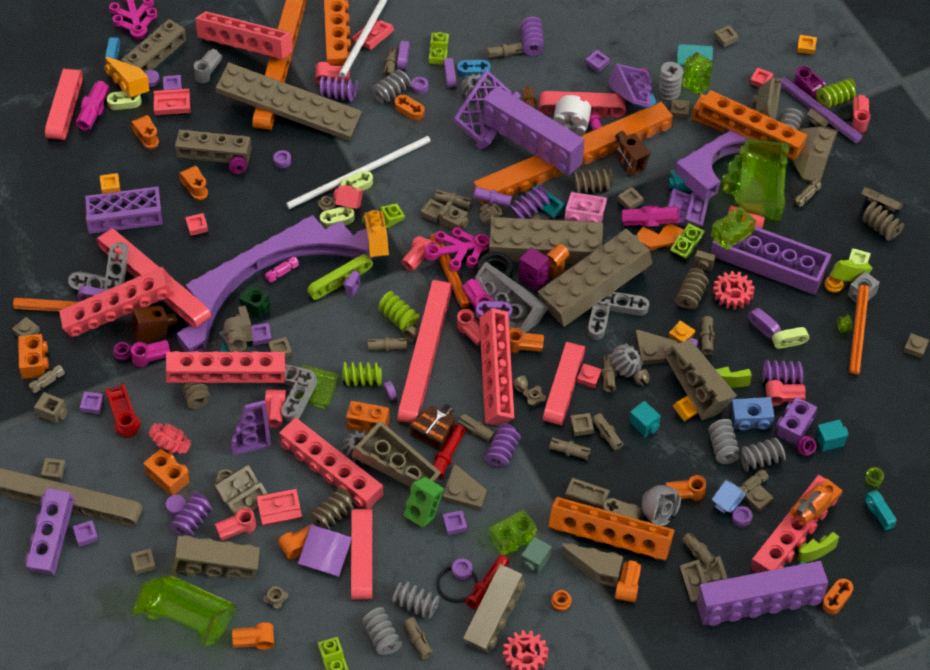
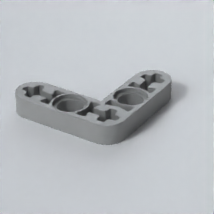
[68,242,129,290]
[588,292,649,340]
[281,364,318,422]

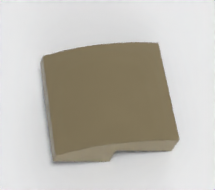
[213,464,268,516]
[680,556,728,603]

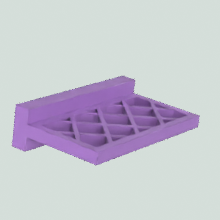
[452,70,521,150]
[85,187,163,234]

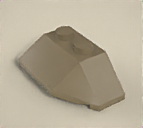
[752,78,782,120]
[790,126,838,183]

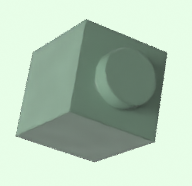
[521,537,552,574]

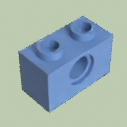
[730,397,774,430]

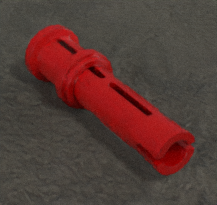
[432,425,466,479]
[465,554,510,611]

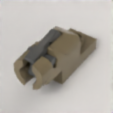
[219,306,253,352]

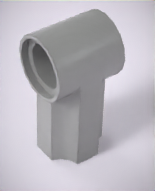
[194,49,222,83]

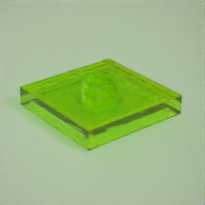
[295,365,339,409]

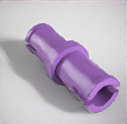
[473,186,511,207]

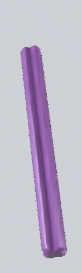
[781,77,862,143]

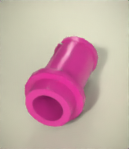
[588,114,602,131]

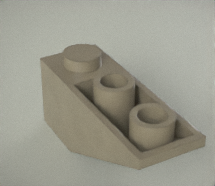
[561,543,623,587]

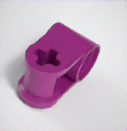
[793,66,826,98]

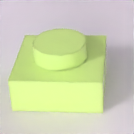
[849,248,871,264]

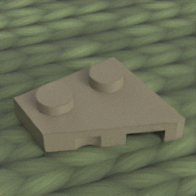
[861,187,903,212]
[635,330,677,365]
[443,465,487,511]

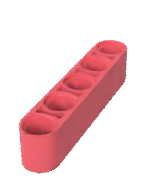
[45,68,83,140]
[539,91,626,118]
[543,342,585,426]
[351,509,373,600]

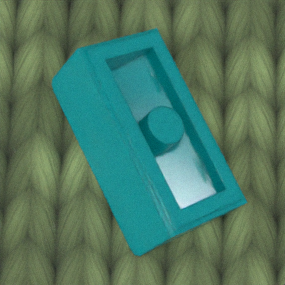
[677,44,713,68]
[531,184,567,219]

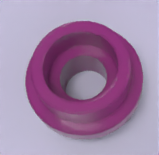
[229,157,247,174]
[113,342,132,361]
[797,436,816,456]

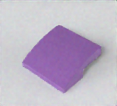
[667,188,709,228]
[297,525,352,577]

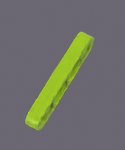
[307,254,373,300]

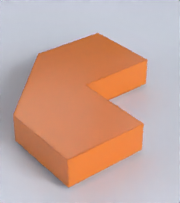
[637,223,684,251]

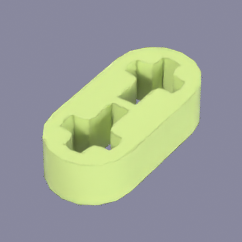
[107,91,142,110]
[341,171,373,191]
[320,206,355,229]
[772,327,809,349]

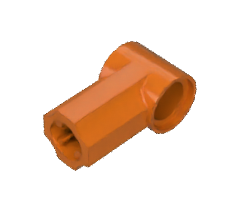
[545,244,569,279]
[509,328,544,353]
[666,475,706,501]
[277,524,315,560]
[615,560,641,603]
[232,622,274,650]

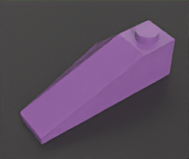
[608,63,652,107]
[230,400,271,456]

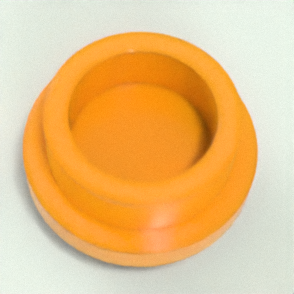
[825,276,844,293]

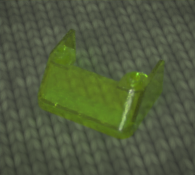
[131,575,236,647]

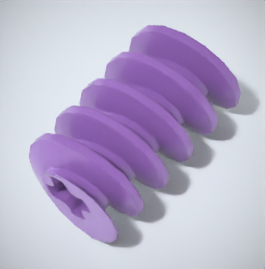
[520,17,544,56]
[320,75,358,102]
[509,184,550,219]
[762,360,803,384]
[484,423,521,467]
[170,492,212,536]

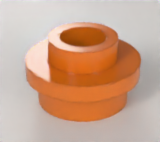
[551,590,572,611]

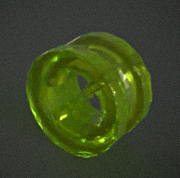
[837,315,853,333]
[865,467,884,487]

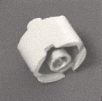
[553,95,591,135]

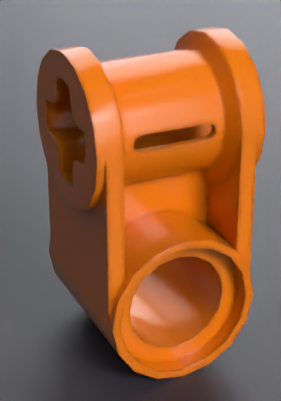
[131,115,159,149]
[179,165,208,200]

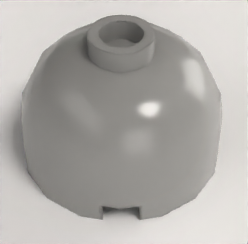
[641,485,681,526]

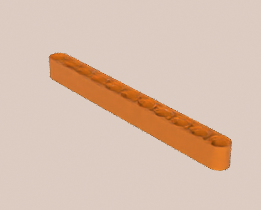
[253,0,307,130]

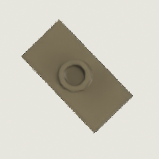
[565,478,610,510]

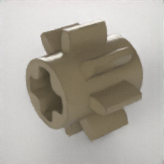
[479,203,502,225]

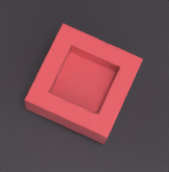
[750,67,773,88]
[185,213,208,236]
[577,363,602,388]

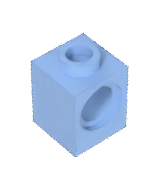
[712,480,747,513]

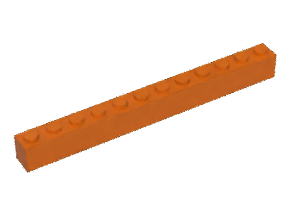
[474,102,673,206]

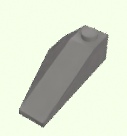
[475,262,549,333]

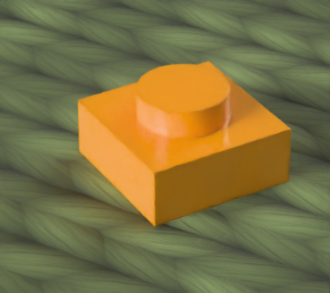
[797,35,817,55]
[100,173,121,194]
[668,321,696,343]
[673,396,698,421]

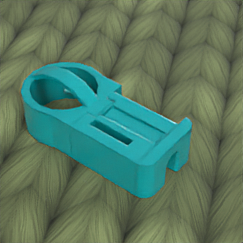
[865,490,897,531]

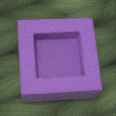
[585,50,610,73]
[163,75,182,90]
[344,271,360,298]
[251,323,272,346]
[80,392,104,414]
[443,510,467,536]
[73,520,99,547]

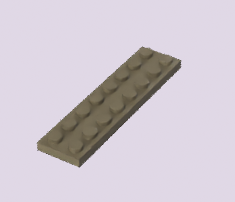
[215,62,362,141]

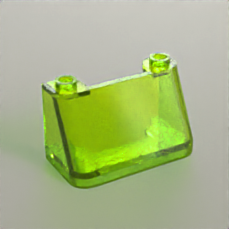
[735,139,790,222]

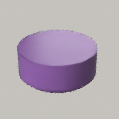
[144,70,160,87]
[411,77,429,94]
[273,150,291,168]
[383,381,397,401]
[166,495,186,516]
[732,506,753,527]
[452,558,472,580]

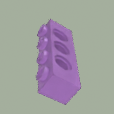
[25,488,75,576]

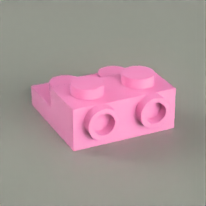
[564,192,607,222]

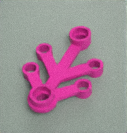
[109,0,157,40]
[424,228,490,272]

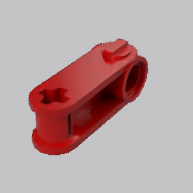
[105,383,141,438]

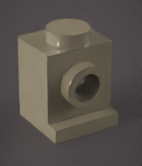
[439,201,469,231]
[34,392,67,424]

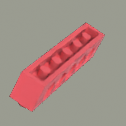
[195,11,293,59]
[59,267,174,338]
[479,308,514,426]
[166,351,285,383]
[279,418,384,509]
[750,475,838,573]

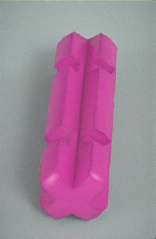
[265,256,299,283]

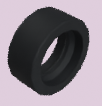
[477,252,513,279]

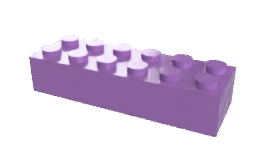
[483,86,584,176]
[711,216,832,295]
[696,561,828,626]

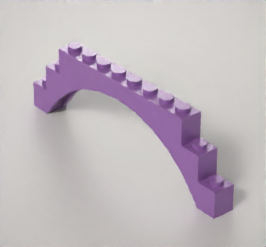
[177,215,375,352]

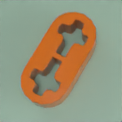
[395,95,425,121]
[822,579,853,614]

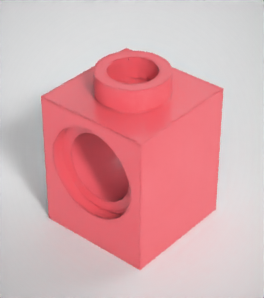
[334,185,363,209]

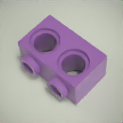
[776,397,817,446]

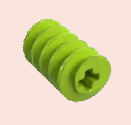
[816,78,856,109]
[378,291,420,331]
[342,362,382,387]

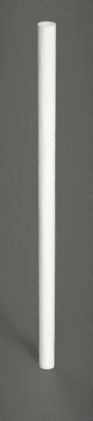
[339,0,387,78]
[286,136,431,209]

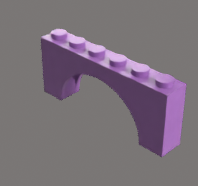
[674,130,780,201]

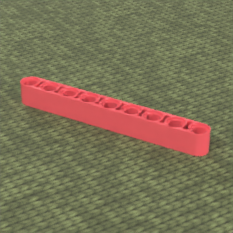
[96,228,212,328]
[397,280,452,424]

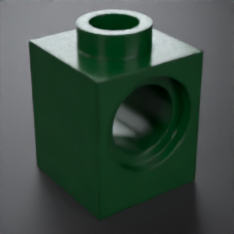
[239,285,271,318]

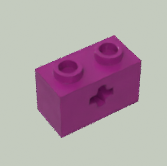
[519,247,550,292]

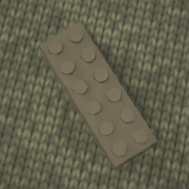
[489,217,603,265]
[538,229,652,327]

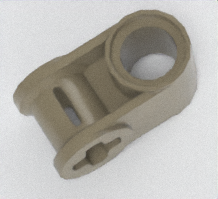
[603,498,642,520]

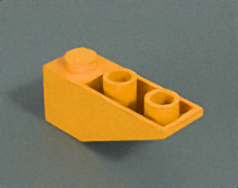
[104,57,149,97]
[364,210,389,257]

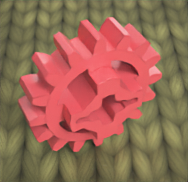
[713,271,754,309]
[149,423,192,454]
[503,630,549,670]

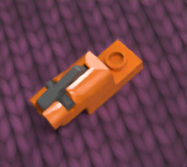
[790,479,843,525]

